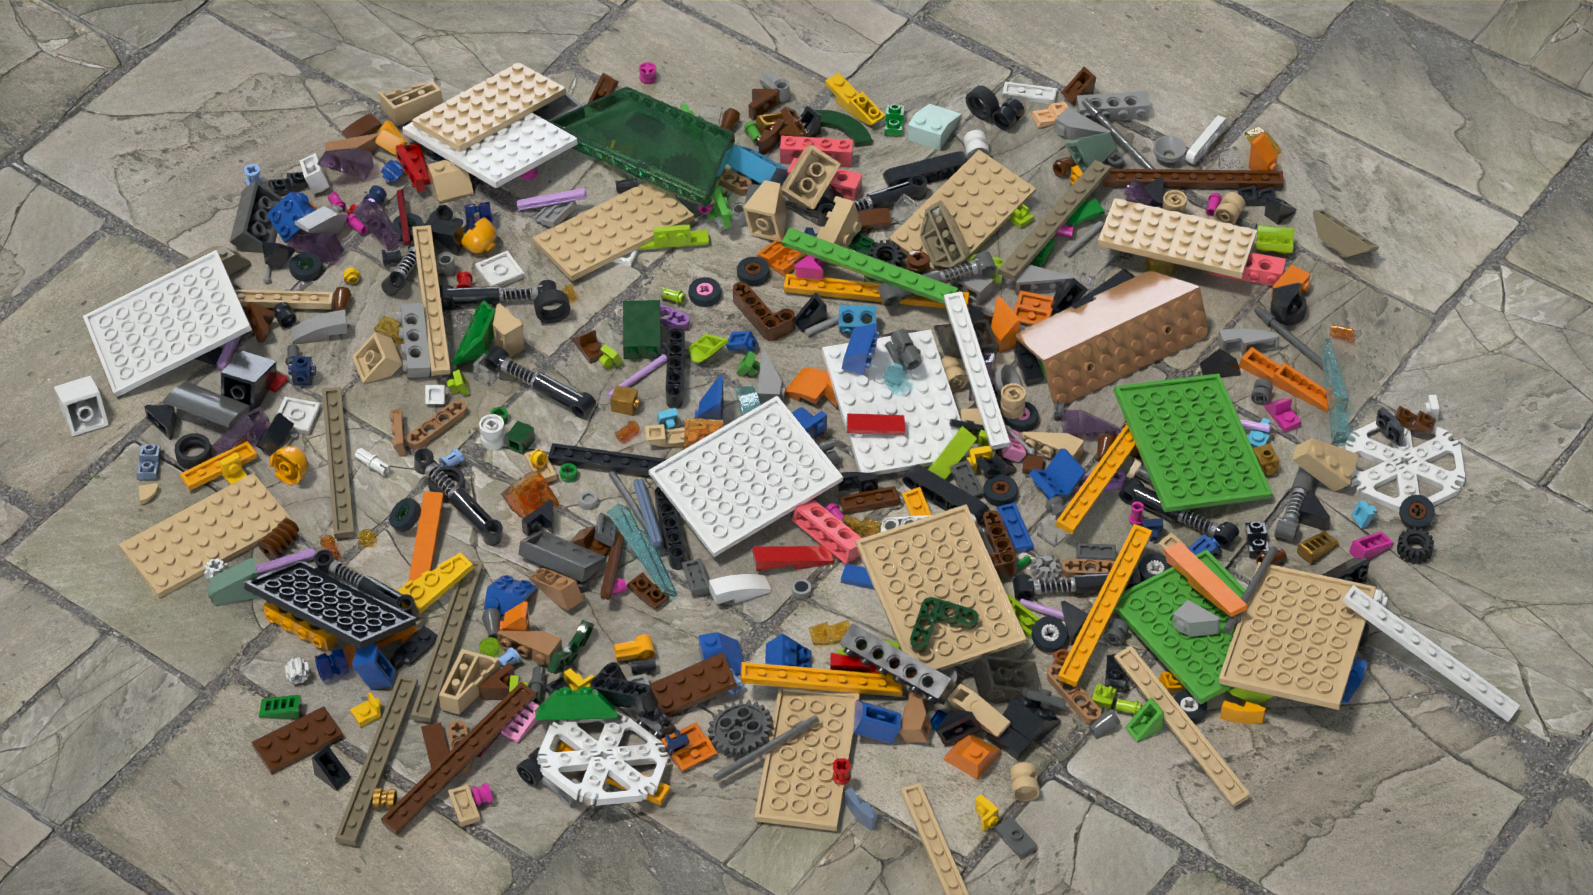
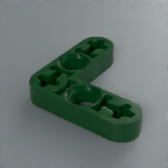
[910,597,978,652]

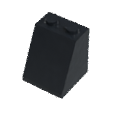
[221,351,277,414]

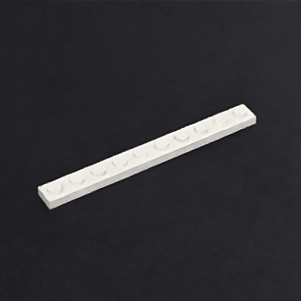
[944,292,1010,450]
[1341,585,1520,722]

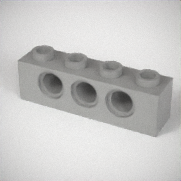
[1076,91,1150,122]
[397,303,431,378]

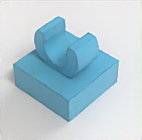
[656,408,678,429]
[1351,500,1378,528]

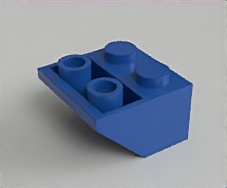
[841,323,879,375]
[765,633,811,668]
[352,643,396,690]
[853,700,901,744]

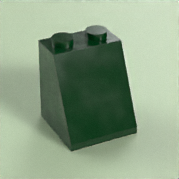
[623,300,662,359]

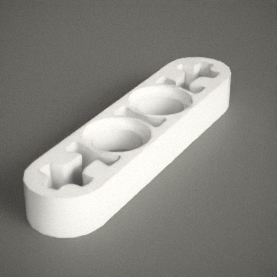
[1185,115,1227,165]

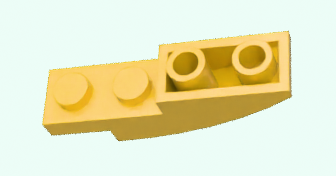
[824,72,886,125]

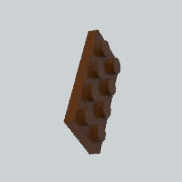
[650,652,738,717]
[252,706,344,775]

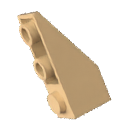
[1022,432,1084,461]
[947,684,1011,738]

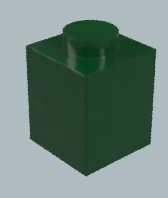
[506,421,535,455]

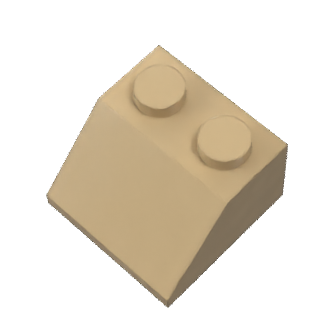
[427,160,474,204]
[352,332,402,384]

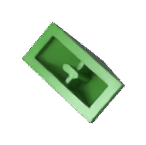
[1125,698,1164,742]

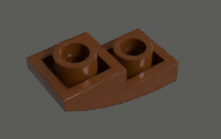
[342,113,382,139]
[756,119,784,154]
[858,208,892,231]
[1394,406,1436,433]
[627,572,670,609]

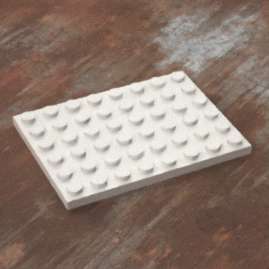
[403,113,578,188]
[83,250,252,397]
[821,330,969,475]
[649,396,843,557]

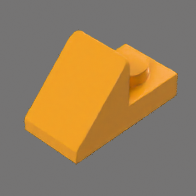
[375,120,407,156]

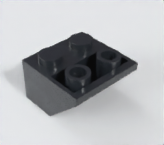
[1322,558,1370,585]
[1003,697,1061,741]

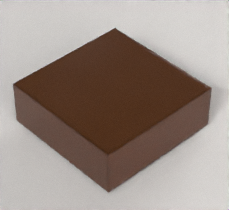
[1022,454,1044,474]

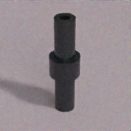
[949,419,985,432]

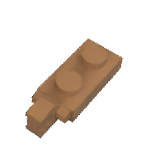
[389,408,407,457]

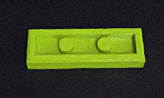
[928,426,977,479]

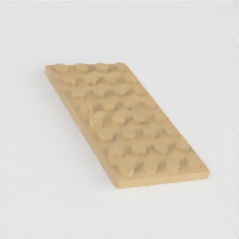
[412,62,566,152]
[889,150,1036,272]
[533,177,694,281]
[1097,198,1257,278]
[119,473,293,598]
[754,686,860,831]

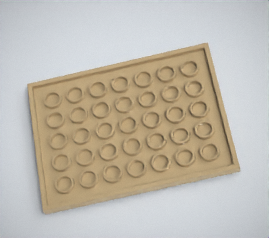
[855,504,1026,678]
[1218,562,1376,710]

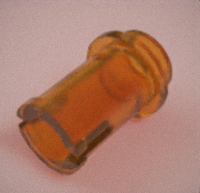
[1330,324,1354,341]
[615,420,640,442]
[320,535,340,558]

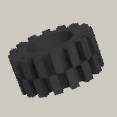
[869,240,902,267]
[1397,527,1434,564]

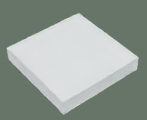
[475,251,525,288]
[277,397,321,435]

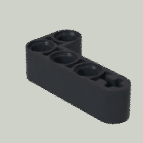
[590,662,659,712]

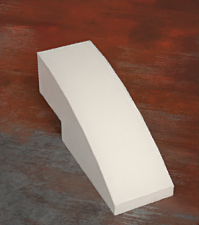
[709,574,772,605]

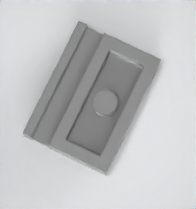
[534,201,577,228]

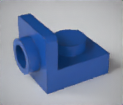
[725,331,758,353]
[1188,534,1221,556]

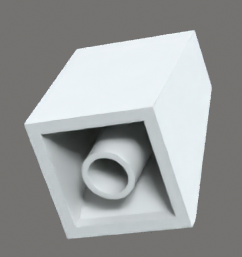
[54,376,109,437]

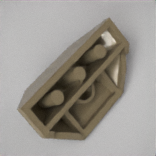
[920,200,969,269]
[1313,209,1379,258]
[183,246,251,276]

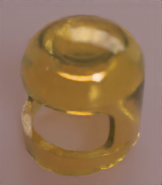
[1146,257,1176,275]

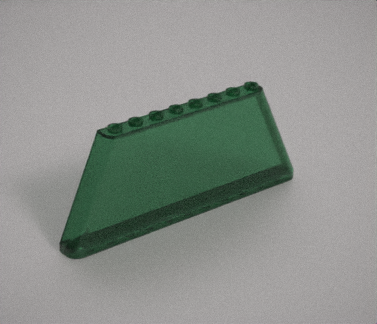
[549,86,735,207]

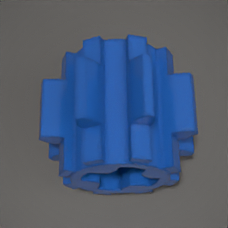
[380,160,404,183]

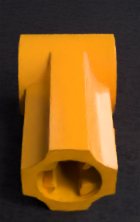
[614,634,655,662]

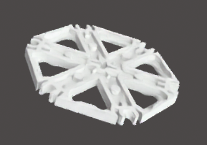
[1344,414,1465,513]
[537,716,669,806]

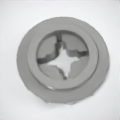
[1030,553,1062,580]

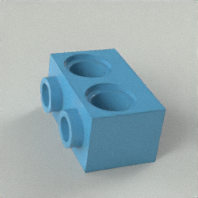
[838,305,877,334]

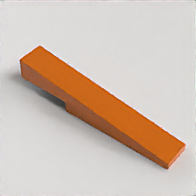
[1239,347,1347,418]
[408,491,444,581]
[1164,541,1248,617]

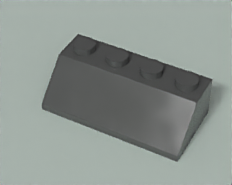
[230,180,283,253]

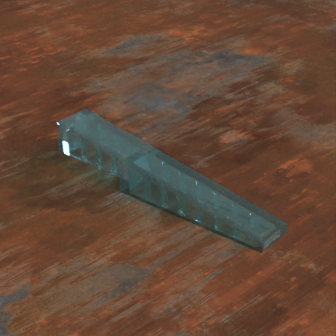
[1321,339,1351,444]
[607,503,678,597]

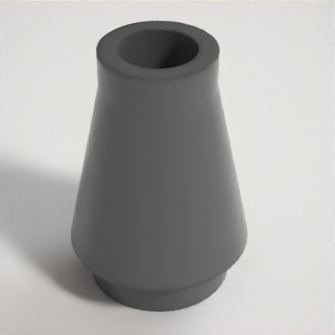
[482,608,501,639]
[1089,710,1120,737]

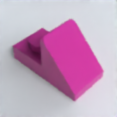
[794,255,826,279]
[1264,398,1301,433]

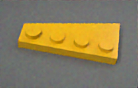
[396,553,474,616]

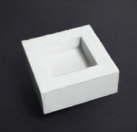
[425,385,445,404]
[1424,395,1439,422]

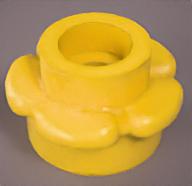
[343,267,361,284]
[530,449,548,467]

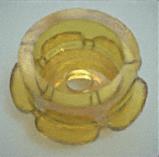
[562,284,576,302]
[357,529,376,547]

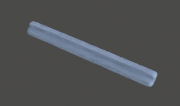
[633,479,663,547]

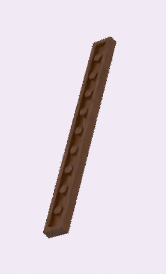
[1102,169,1284,189]
[381,682,537,835]

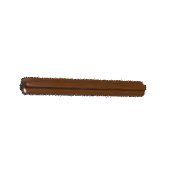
[600,530,625,600]

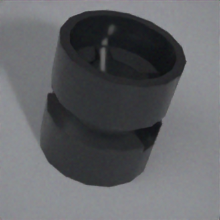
[992,98,1025,131]
[516,747,543,786]

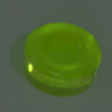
[479,637,500,657]

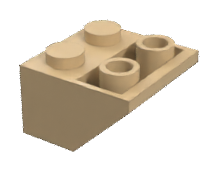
[493,303,525,358]

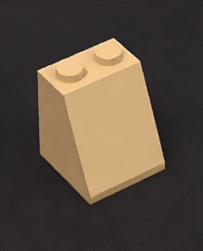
[743,180,787,242]

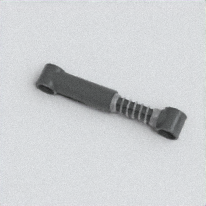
[878,251,997,307]
[1274,466,1315,542]

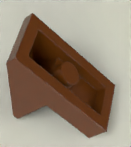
[1061,66,1096,105]
[587,73,619,112]
[748,89,779,121]
[779,107,810,137]
[245,302,276,343]
[572,330,604,364]
[570,526,611,556]
[478,663,515,700]

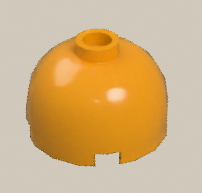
[461,217,497,254]
[269,446,309,485]

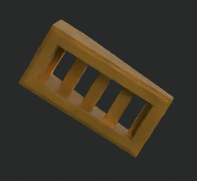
[756,112,787,135]
[1297,531,1339,564]

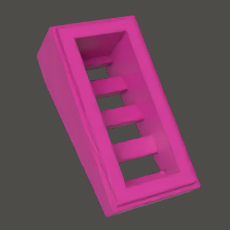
[1349,531,1394,560]

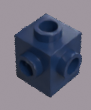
[288,356,316,386]

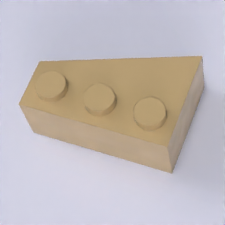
[378,82,443,126]
[817,196,862,248]
[1292,438,1359,492]
[439,649,500,715]

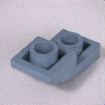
[137,444,161,480]
[845,788,878,830]

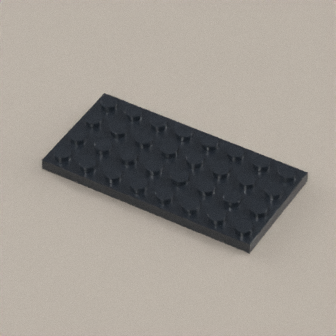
[244,560,416,649]

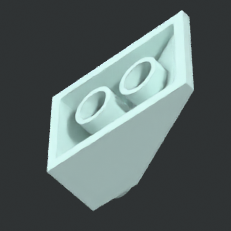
[908,104,962,150]

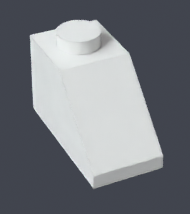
[300,153,330,195]

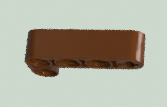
[733,282,795,341]
[983,510,1017,579]

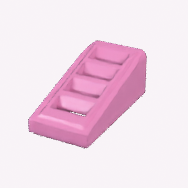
[1002,429,1026,463]
[501,702,539,743]

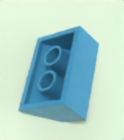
[725,144,788,185]

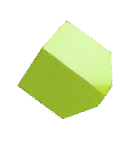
[688,334,729,364]

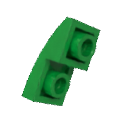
[884,104,904,136]
[1067,198,1105,227]

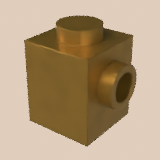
[610,385,641,416]
[1253,444,1280,476]

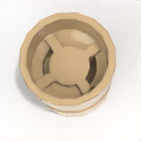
[1162,190,1187,214]
[1214,192,1246,225]
[941,356,968,392]
[1000,383,1026,419]
[1010,762,1039,802]

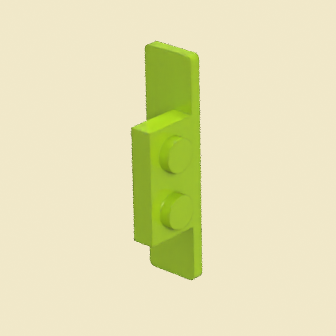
[637,224,709,250]

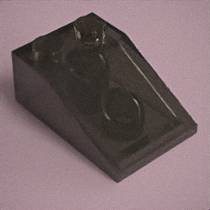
[934,319,999,363]
[972,654,1042,704]

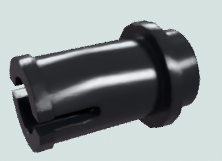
[615,177,638,192]
[631,657,656,674]

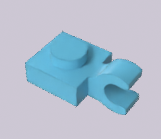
[1248,418,1271,448]

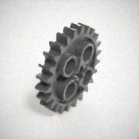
[708,700,774,758]

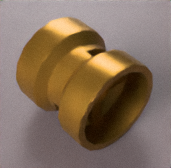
[373,788,397,810]

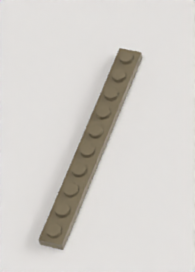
[998,160,1111,281]
[322,387,354,539]
[411,560,483,723]
[335,675,418,846]

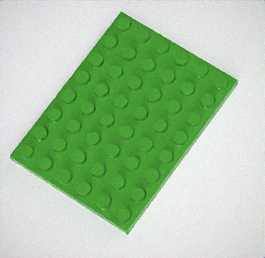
[1113,374,1273,512]
[1114,550,1245,705]

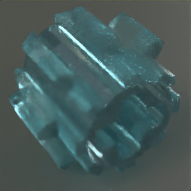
[882,363,906,388]

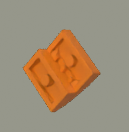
[757,237,808,276]
[1013,291,1054,325]
[785,368,830,404]
[661,722,717,772]

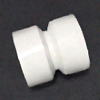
[964,130,990,160]
[479,414,506,450]

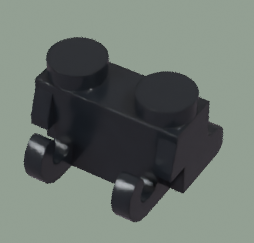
[636,708,676,741]

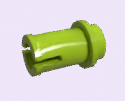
[661,287,686,305]
[1116,698,1142,716]

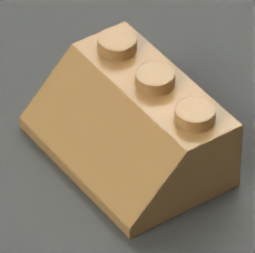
[781,144,841,210]

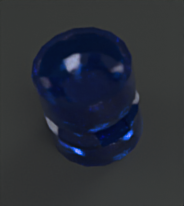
[464,202,492,228]
[314,648,349,681]

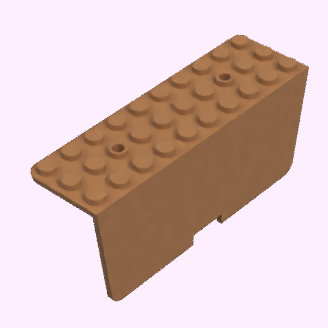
[1016,271,1208,405]

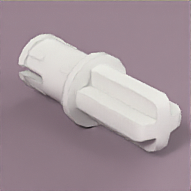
[355,448,391,476]

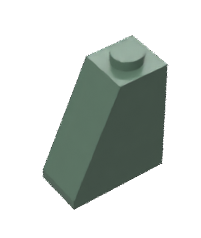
[1065,133,1117,173]
[207,558,260,606]

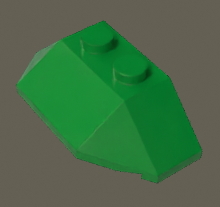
[452,301,495,365]
[535,687,618,720]

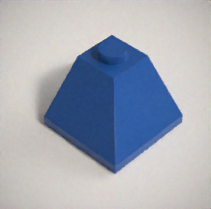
[695,375,724,426]
[698,632,744,676]

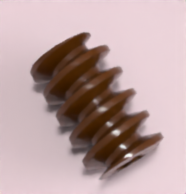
[907,251,930,275]
[258,518,299,560]

